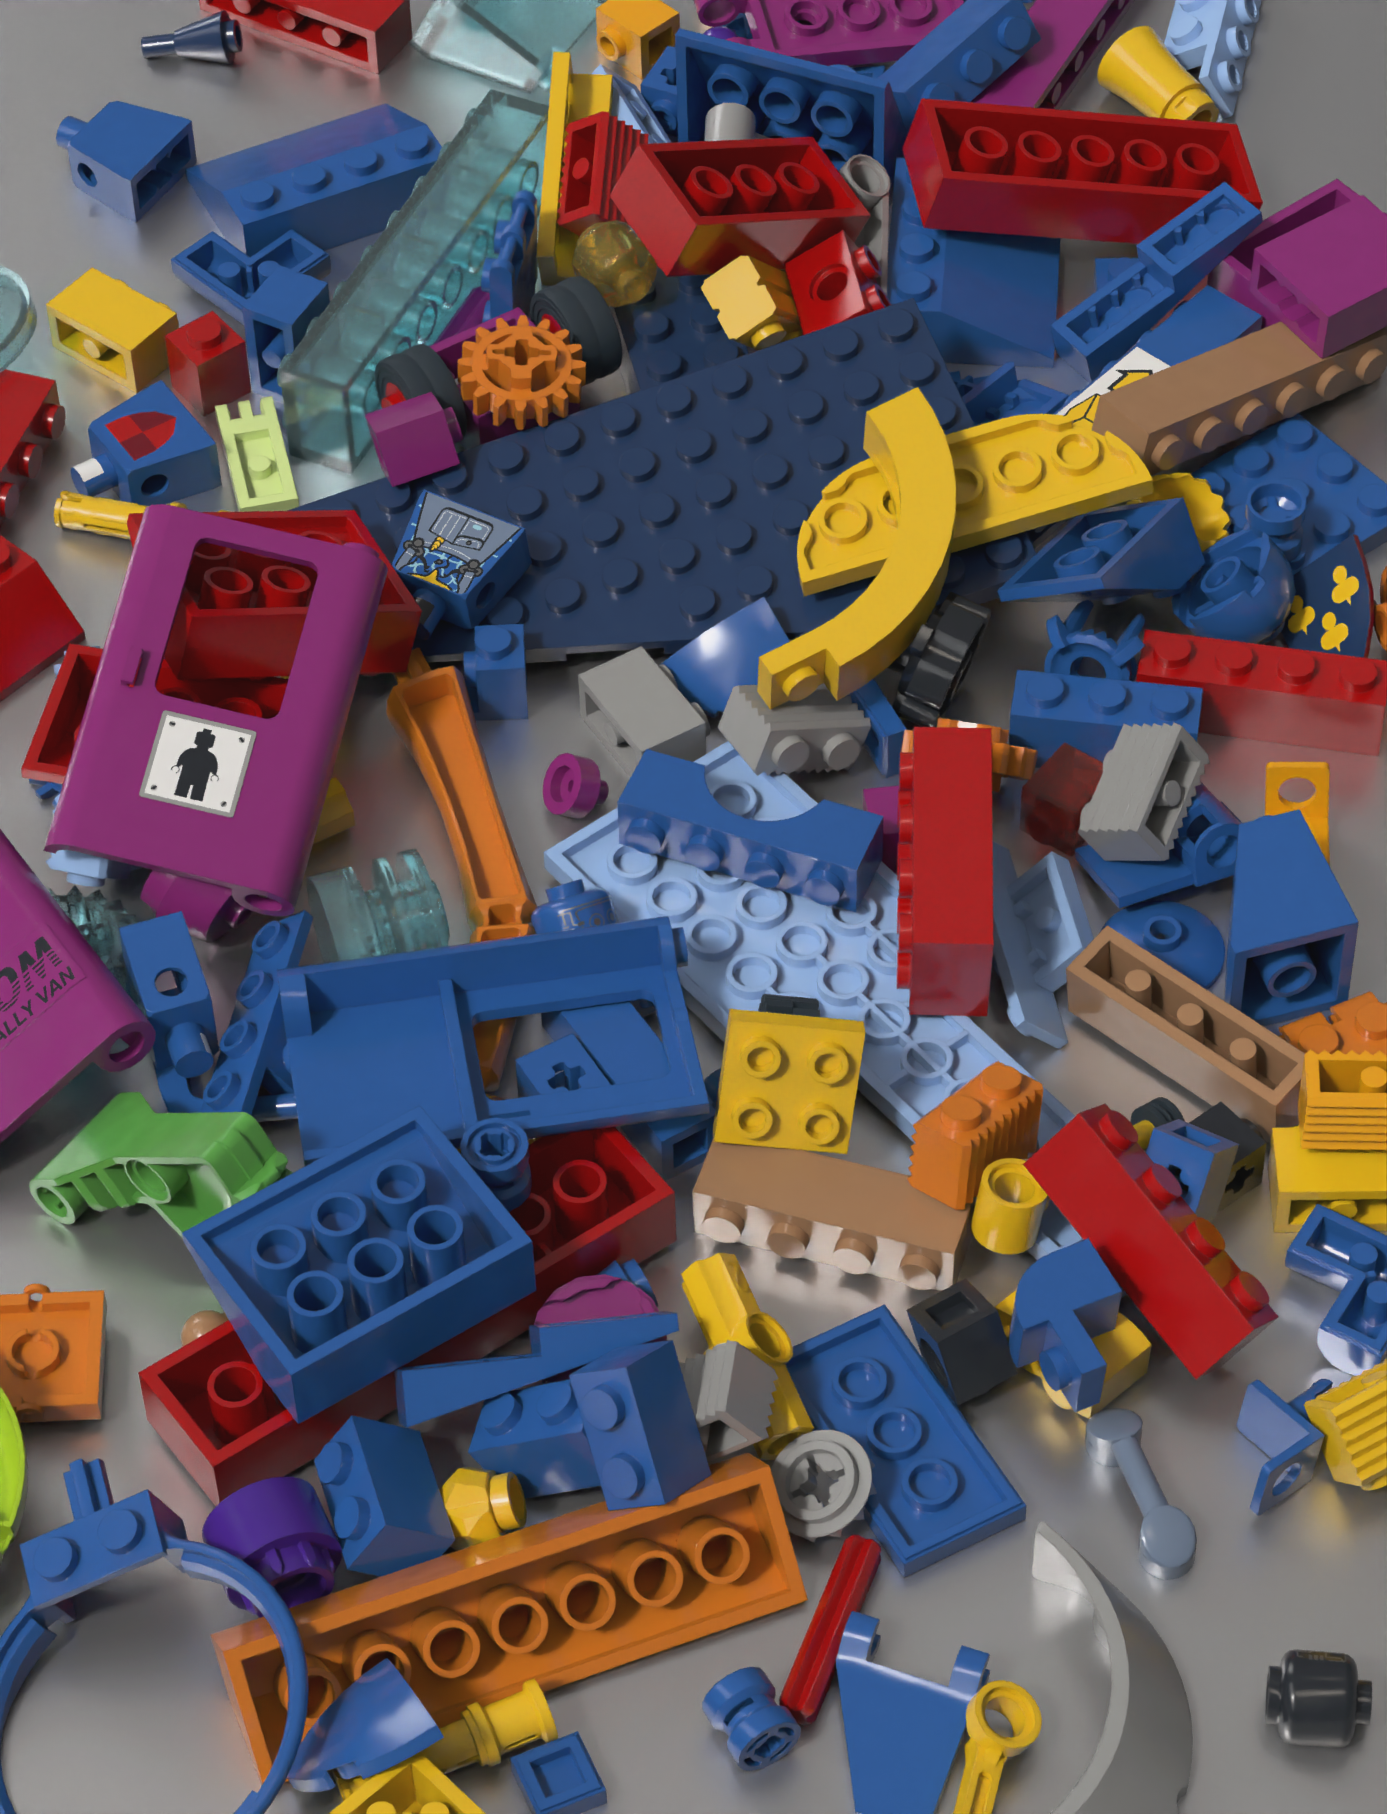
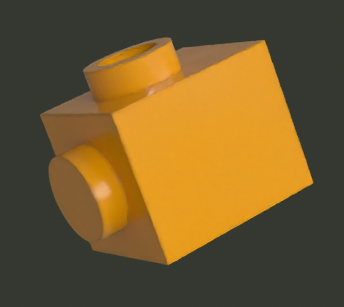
[596,0,680,80]

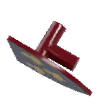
[1281,534,1377,658]

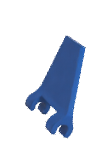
[836,1611,990,1814]

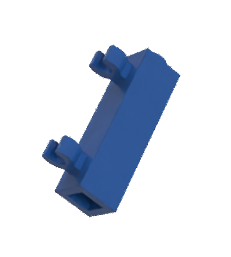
[541,999,721,1181]

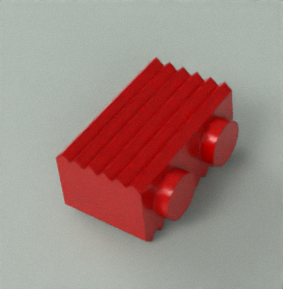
[556,111,649,243]

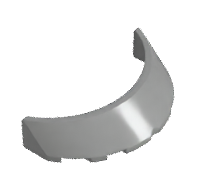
[1032,1521,1193,1814]

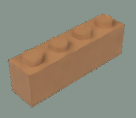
[1066,925,1305,1144]
[692,1138,975,1292]

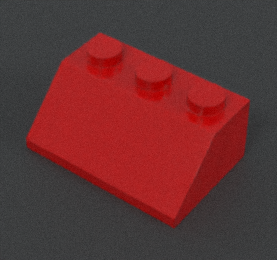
[0,535,86,702]

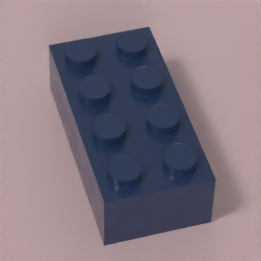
[592,235,749,395]

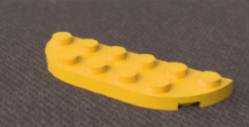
[797,414,1153,596]

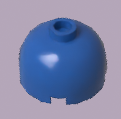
[1171,529,1296,644]

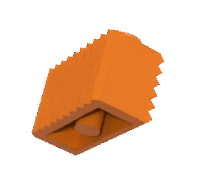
[907,1061,1044,1210]

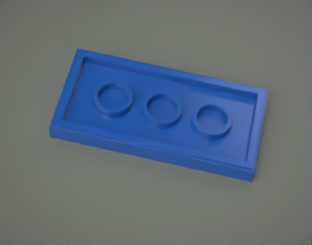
[785,1304,1027,1578]

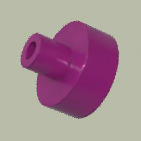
[543,753,609,819]

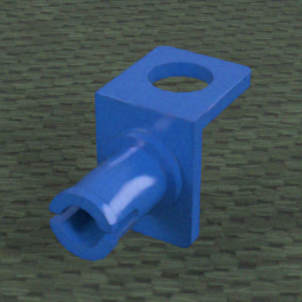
[1237,1379,1333,1516]

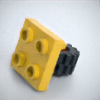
[713,994,866,1154]

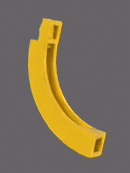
[757,387,956,710]

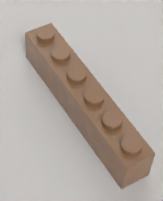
[1092,322,1387,476]

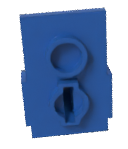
[1075,781,1242,909]

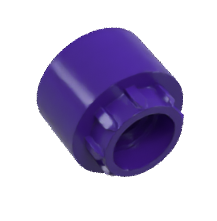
[202,1477,342,1618]

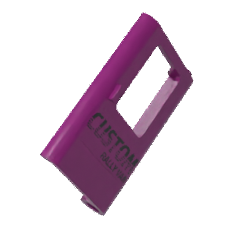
[0,829,156,1144]

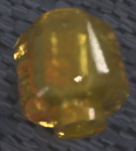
[572,220,658,307]

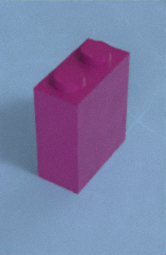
[1249,195,1387,359]

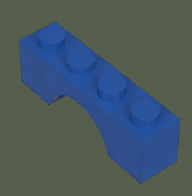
[617,749,884,912]

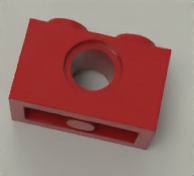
[785,230,891,335]

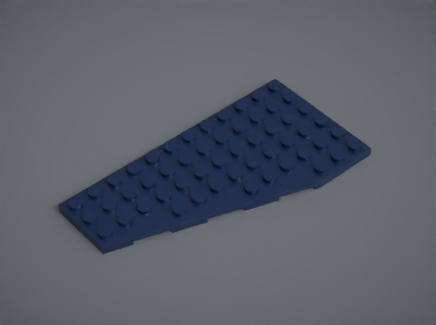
[287,298,1037,663]

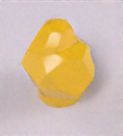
[439,1467,527,1551]

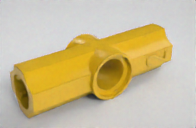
[681,1252,814,1460]

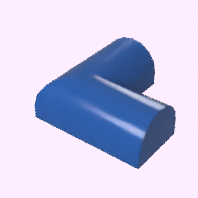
[171,229,331,325]
[1285,1204,1387,1376]

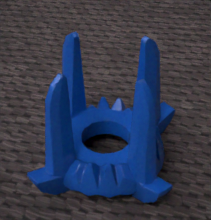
[1044,600,1145,681]

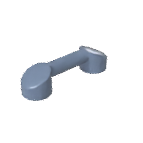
[1085,1408,1197,1580]

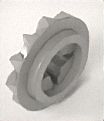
[771,1430,876,1542]

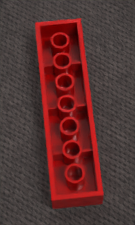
[138,1127,677,1506]

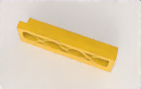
[536,52,614,286]

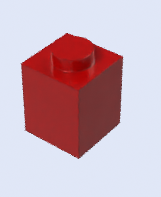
[165,311,251,417]

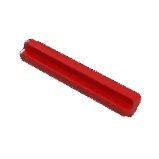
[779,1534,881,1726]

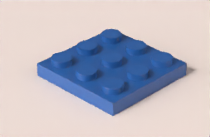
[1191,414,1387,575]

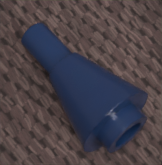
[141,10,243,64]

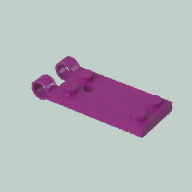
[693,0,964,66]

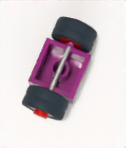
[374,276,622,450]

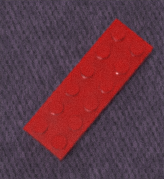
[902,98,1263,244]

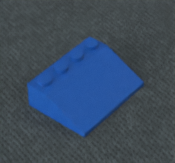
[675,28,908,207]
[185,103,453,257]
[887,157,1061,368]
[182,1105,536,1424]

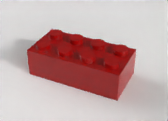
[610,137,871,277]
[896,727,994,1016]

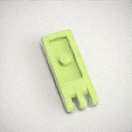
[215,396,299,512]

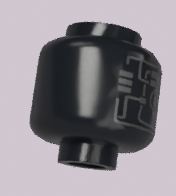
[1265,1649,1372,1748]

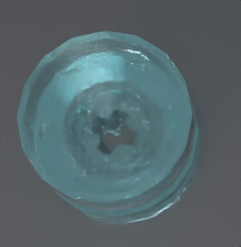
[306,848,450,963]

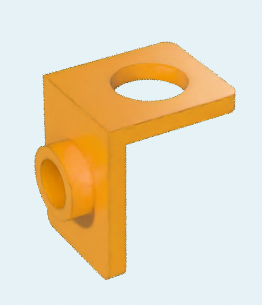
[1265,762,1330,867]

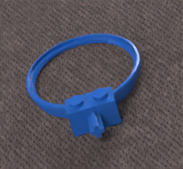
[0,1458,309,1814]

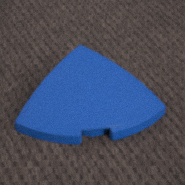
[660,597,790,719]
[287,1658,444,1792]

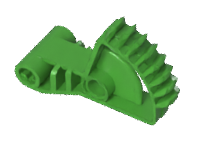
[29,1092,293,1239]

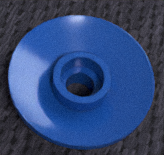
[1100,901,1225,990]

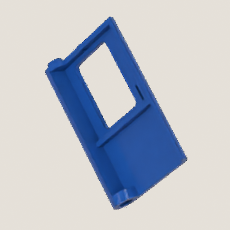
[277,916,709,1166]

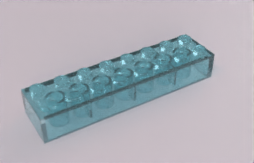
[277,89,549,475]

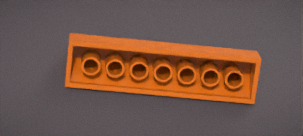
[210,1452,808,1785]

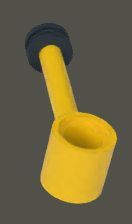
[971,1097,1185,1255]

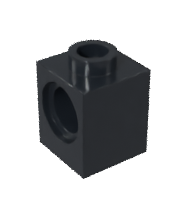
[906,1278,1018,1406]

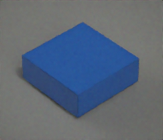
[510,1731,607,1814]

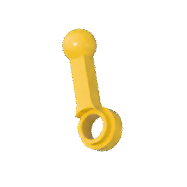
[953,1680,1042,1814]

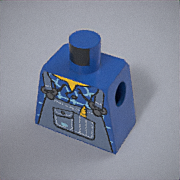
[392,490,532,640]

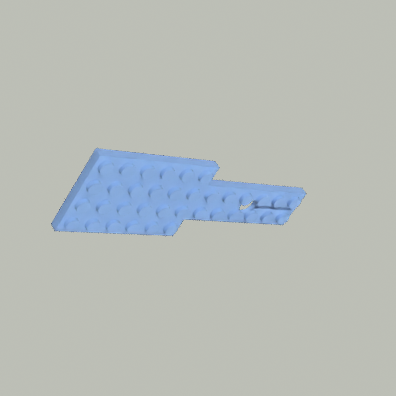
[543,741,1127,1297]

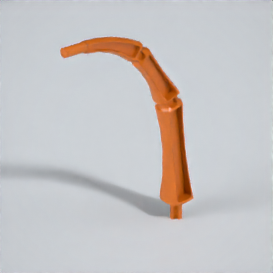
[386,648,537,1092]

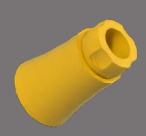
[1097,26,1219,122]

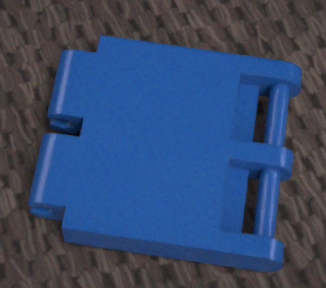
[481,190,538,323]

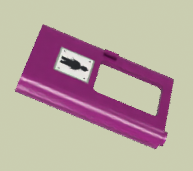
[43,504,388,916]

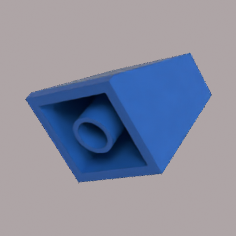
[1223,809,1358,1027]

